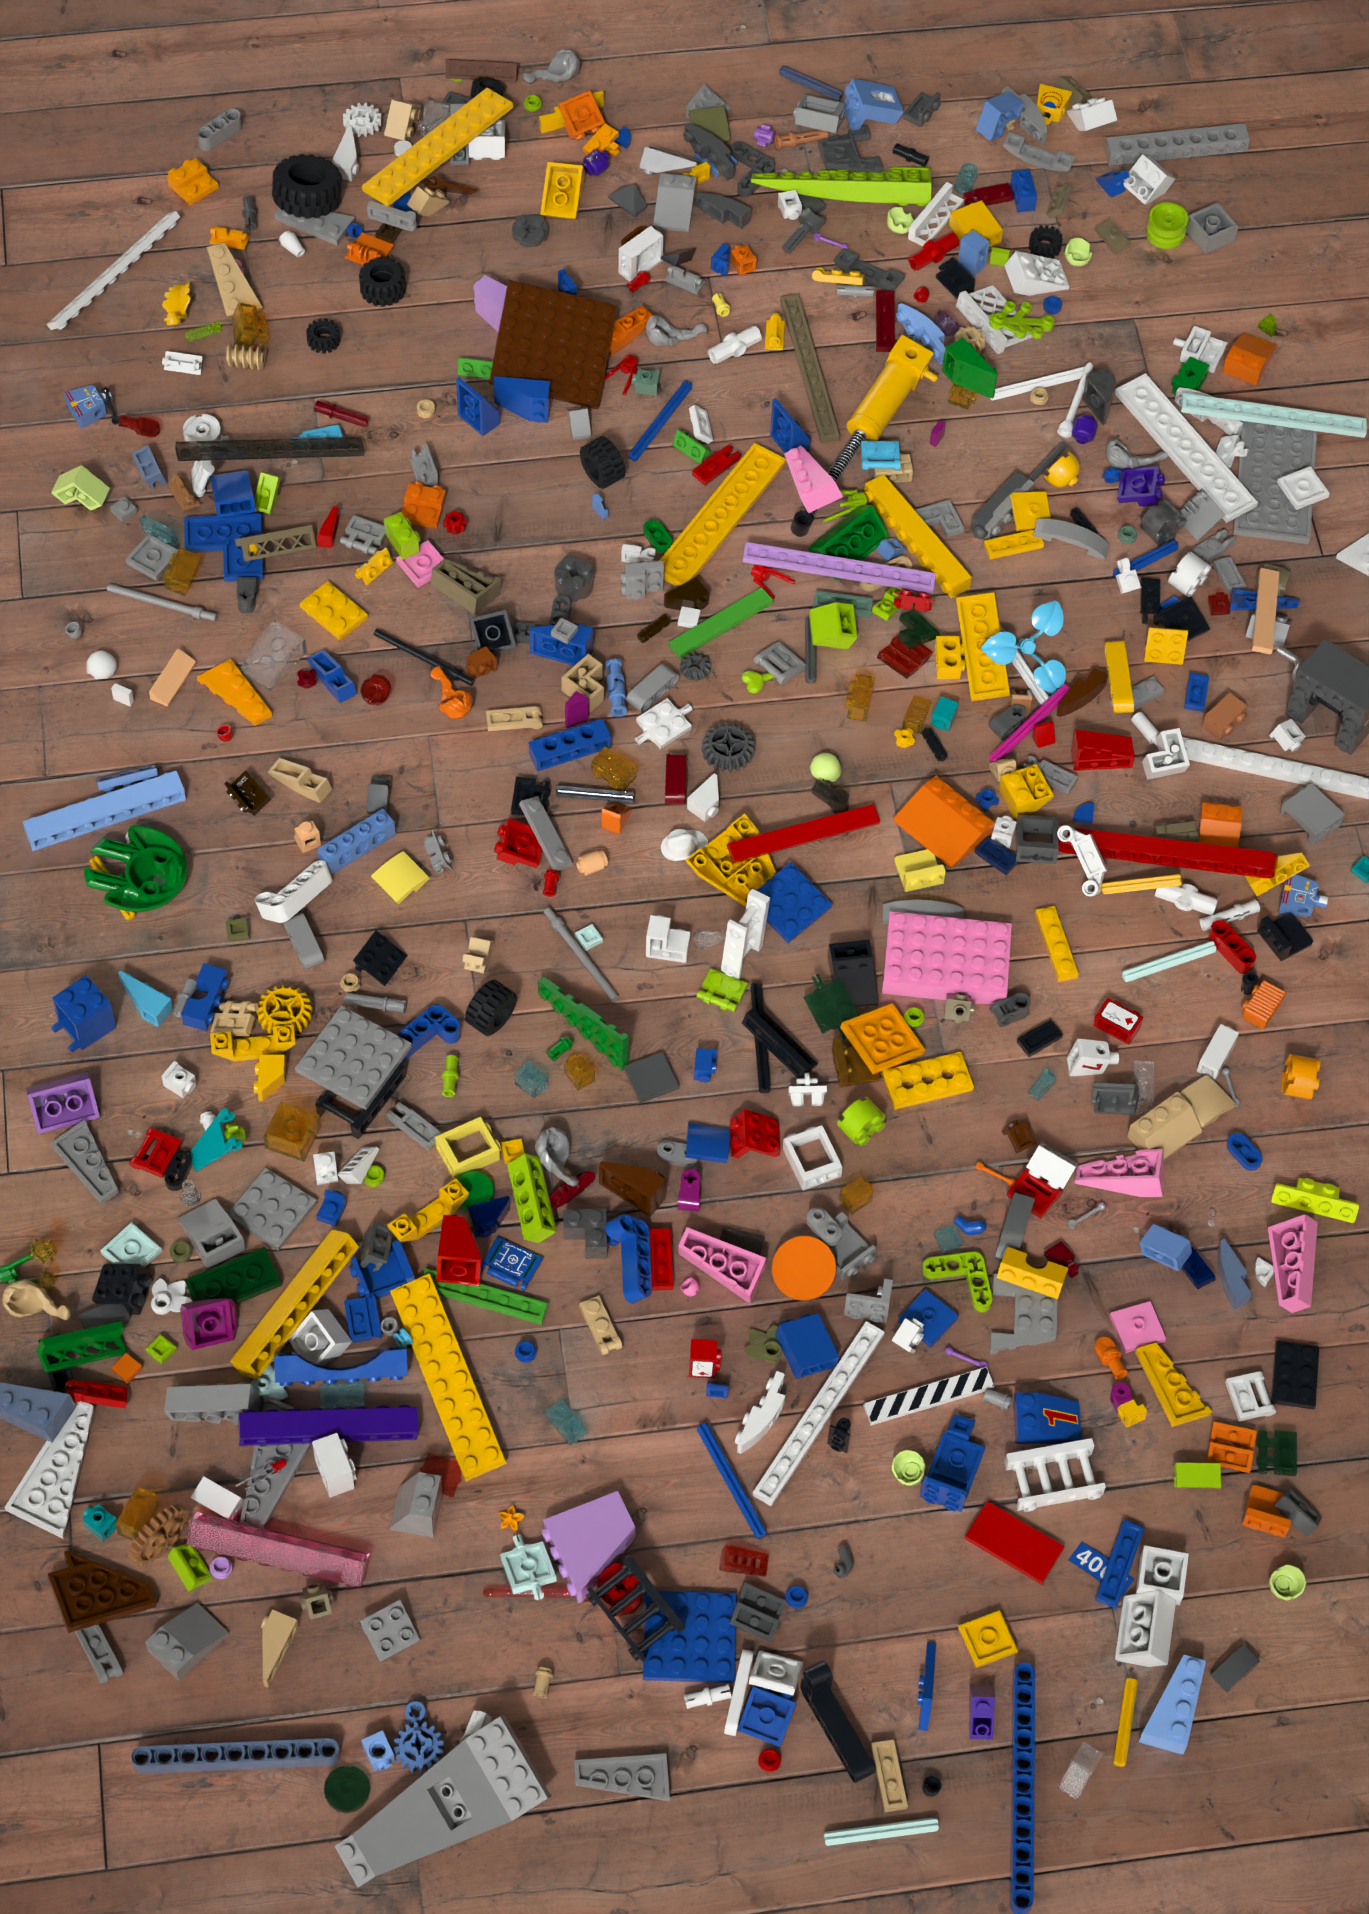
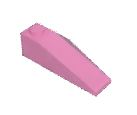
[1075,1149,1165,1197]

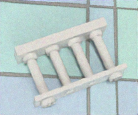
[721,889,770,979]
[1004,1438,1106,1512]

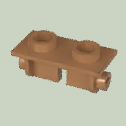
[167,473,201,512]

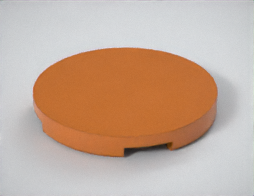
[772,1236,836,1301]

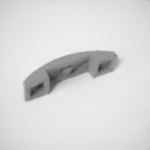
[1003,131,1076,171]
[1033,519,1109,560]
[882,900,964,924]

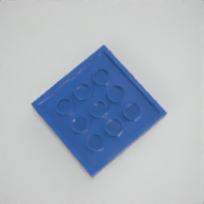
[643,1591,736,1683]

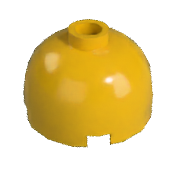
[1043,451,1080,488]

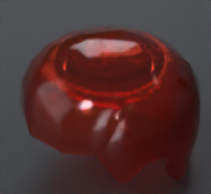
[360,674,391,706]

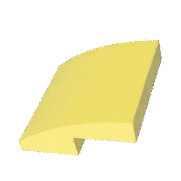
[371,851,430,904]

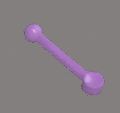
[814,233,849,250]
[945,1347,988,1369]

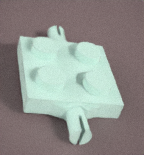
[500,1534,557,1600]

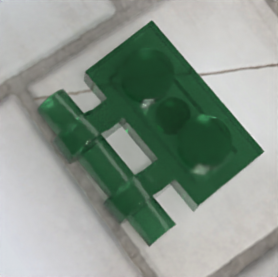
[1256,1430,1297,1476]

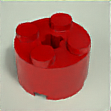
[597,1563,642,1617]

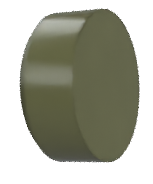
[169,1241,192,1263]

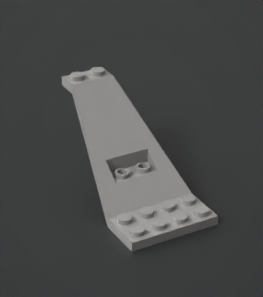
[334,1715,551,1887]

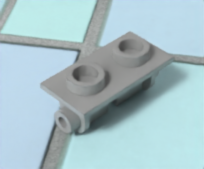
[665,265,705,295]
[424,830,453,873]

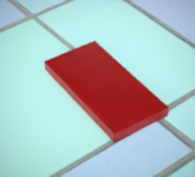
[965,1501,1065,1585]

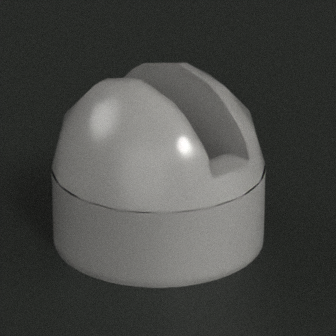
[65,622,82,639]
[380,1317,399,1336]

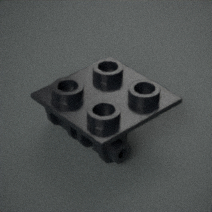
[353,930,408,986]

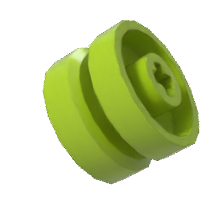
[1146,202,1189,249]

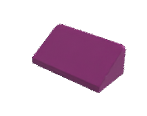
[565,691,588,728]

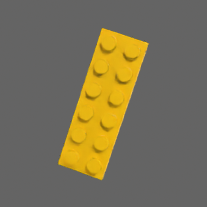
[956,592,1010,702]

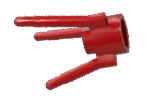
[604,354,638,395]
[751,564,795,599]

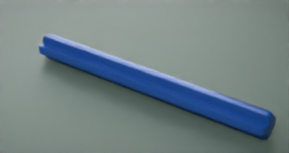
[628,380,692,461]
[697,1423,767,1539]

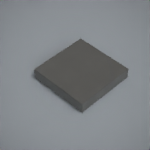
[624,1052,679,1103]

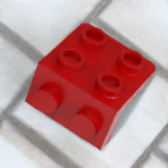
[729,1109,780,1159]

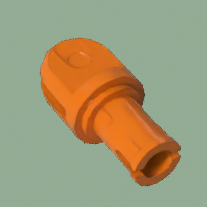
[1094,1337,1128,1380]

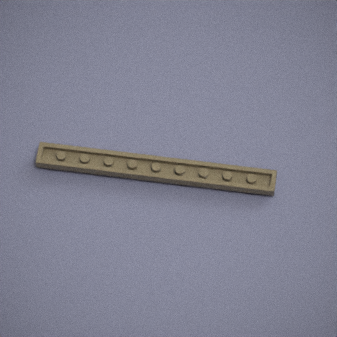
[780,294,840,443]

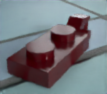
[963,183,1014,206]

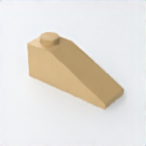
[261,1609,299,1688]

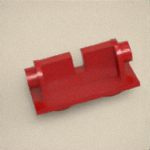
[893,589,936,613]

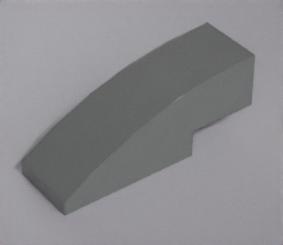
[695,192,751,229]
[995,1192,1035,1261]

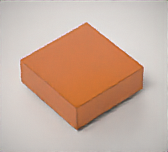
[111,1353,143,1384]

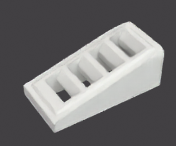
[338,1147,379,1184]

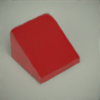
[1032,721,1055,748]

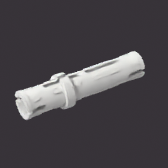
[1199,899,1260,931]

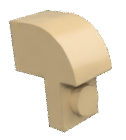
[462,936,494,973]

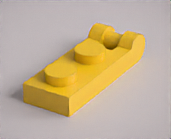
[812,267,865,285]

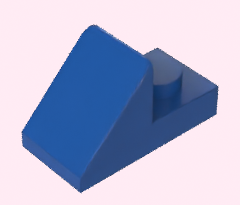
[1096,170,1130,197]

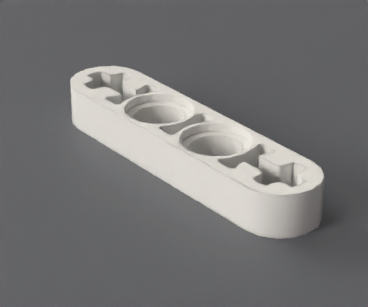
[724,1649,754,1736]

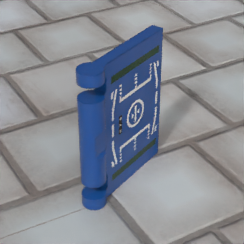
[480,1237,543,1291]

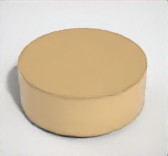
[417,399,435,418]

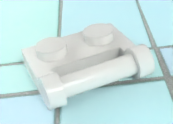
[191,445,215,497]
[1225,1371,1276,1421]

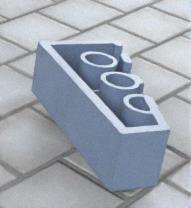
[0,1382,77,1443]

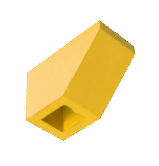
[254,1055,286,1101]

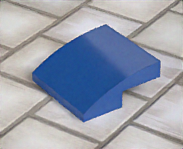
[685,1123,730,1163]

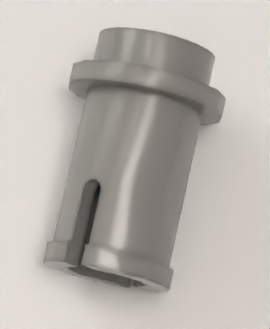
[983,1388,1012,1410]

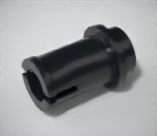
[1241,972,1259,995]

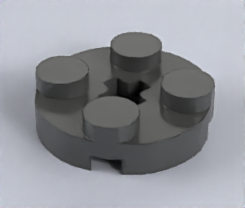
[512,215,548,247]

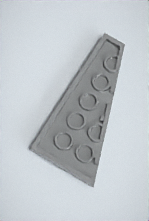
[239,1395,312,1537]

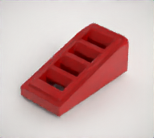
[316,506,339,548]

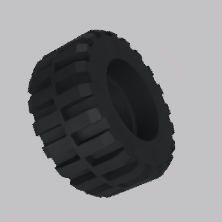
[272,154,342,219]

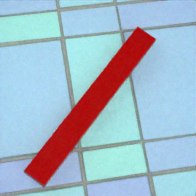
[727,804,880,864]

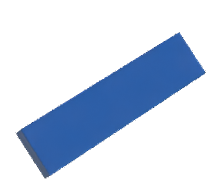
[1095,1519,1144,1609]

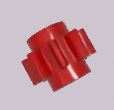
[443,511,467,535]

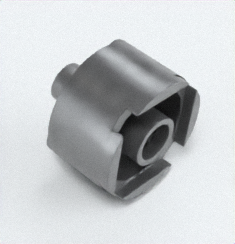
[1141,500,1187,544]
[554,555,593,602]

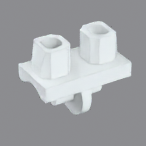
[788,1072,827,1106]

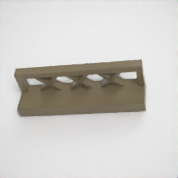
[235,525,316,561]

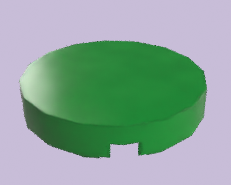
[456,1171,494,1212]

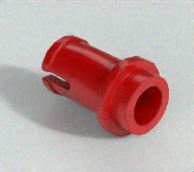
[627,271,650,293]
[543,870,560,897]

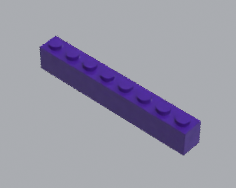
[238,1405,419,1446]

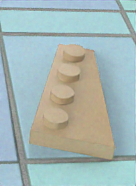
[207,243,263,318]

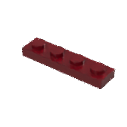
[875,290,895,352]

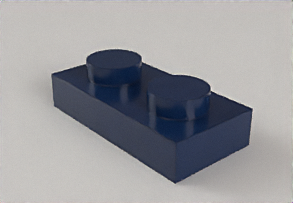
[975,836,1019,875]

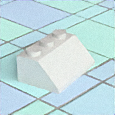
[1115,1590,1176,1667]

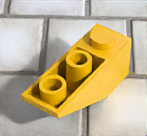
[1245,853,1310,897]

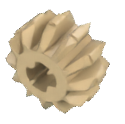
[955,325,986,354]

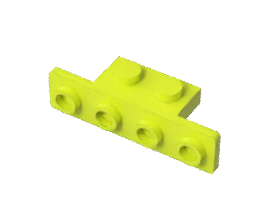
[1271,1177,1359,1223]

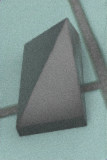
[608,183,647,217]

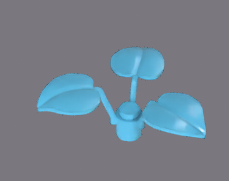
[981,600,1066,693]

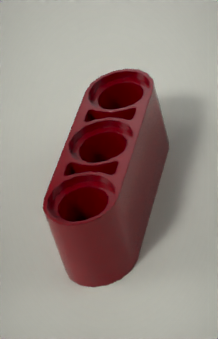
[665,753,686,805]

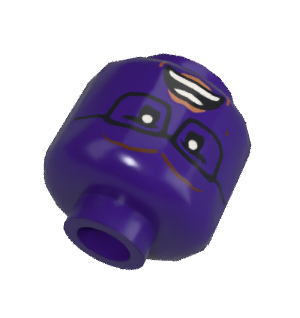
[582,149,609,176]

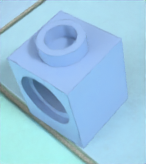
[361,1730,395,1771]

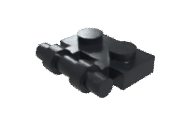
[511,777,551,816]

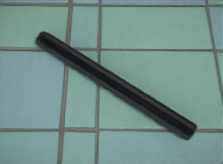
[750,982,770,1094]

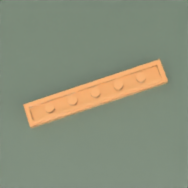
[1252,568,1279,654]

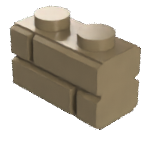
[1153,820,1199,843]

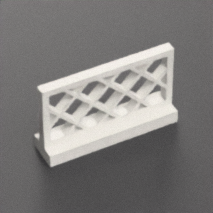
[956,285,1033,354]

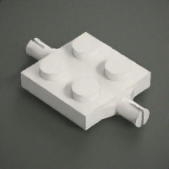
[635,698,692,750]

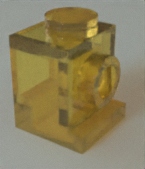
[564,1055,595,1091]

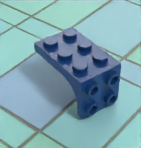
[920,1432,985,1512]

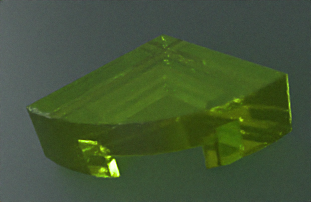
[1258,313,1276,337]

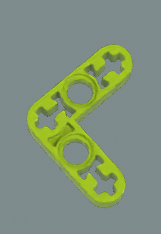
[922,1252,992,1312]

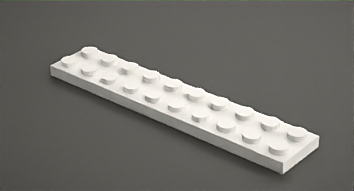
[1115,373,1258,523]

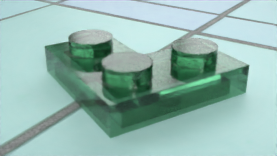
[898,609,940,649]

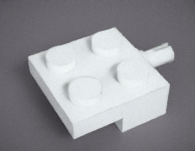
[1173,326,1227,373]

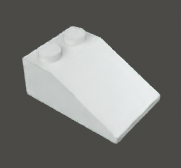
[469,120,505,160]

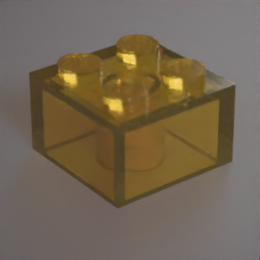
[263,1102,321,1162]

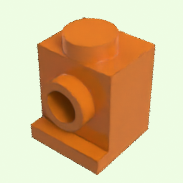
[730,245,757,276]

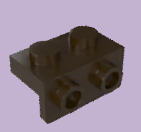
[224,770,271,816]

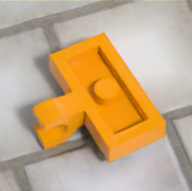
[583,123,620,157]

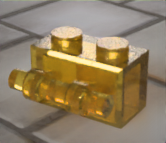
[232,302,269,347]

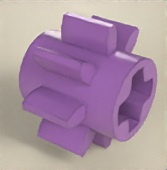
[754,124,775,147]

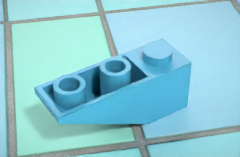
[118,970,173,1027]

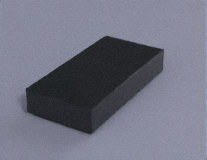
[1017,1019,1063,1057]

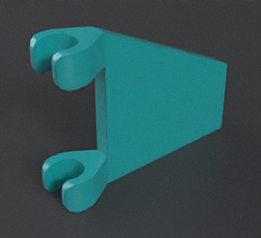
[190,1108,242,1172]

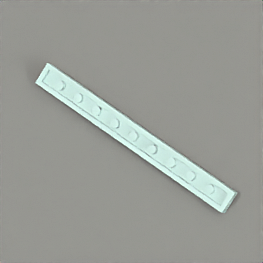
[1181,393,1367,438]

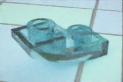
[543,1399,589,1446]

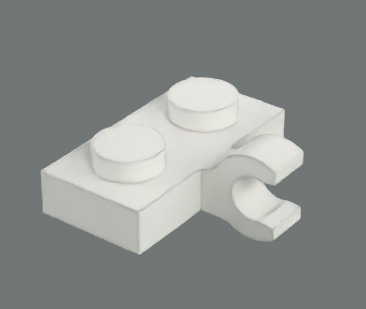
[1215,435,1249,468]

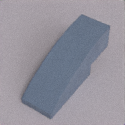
[1218,1238,1252,1310]

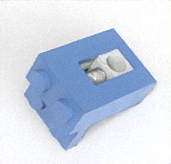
[843,79,904,131]

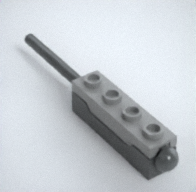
[970,442,1068,540]

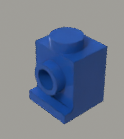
[694,1048,717,1083]

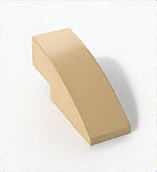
[268,758,332,803]

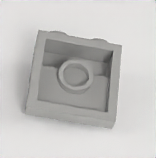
[621,561,664,600]

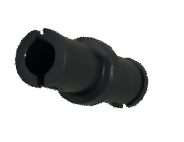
[893,143,929,167]

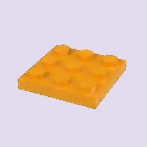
[840,1003,926,1074]

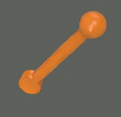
[975,1162,1016,1186]

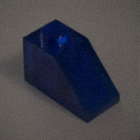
[467,1196,510,1238]

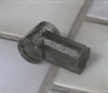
[812,779,849,814]

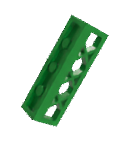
[36,1321,127,1373]

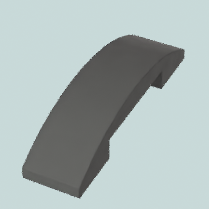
[834,248,905,290]

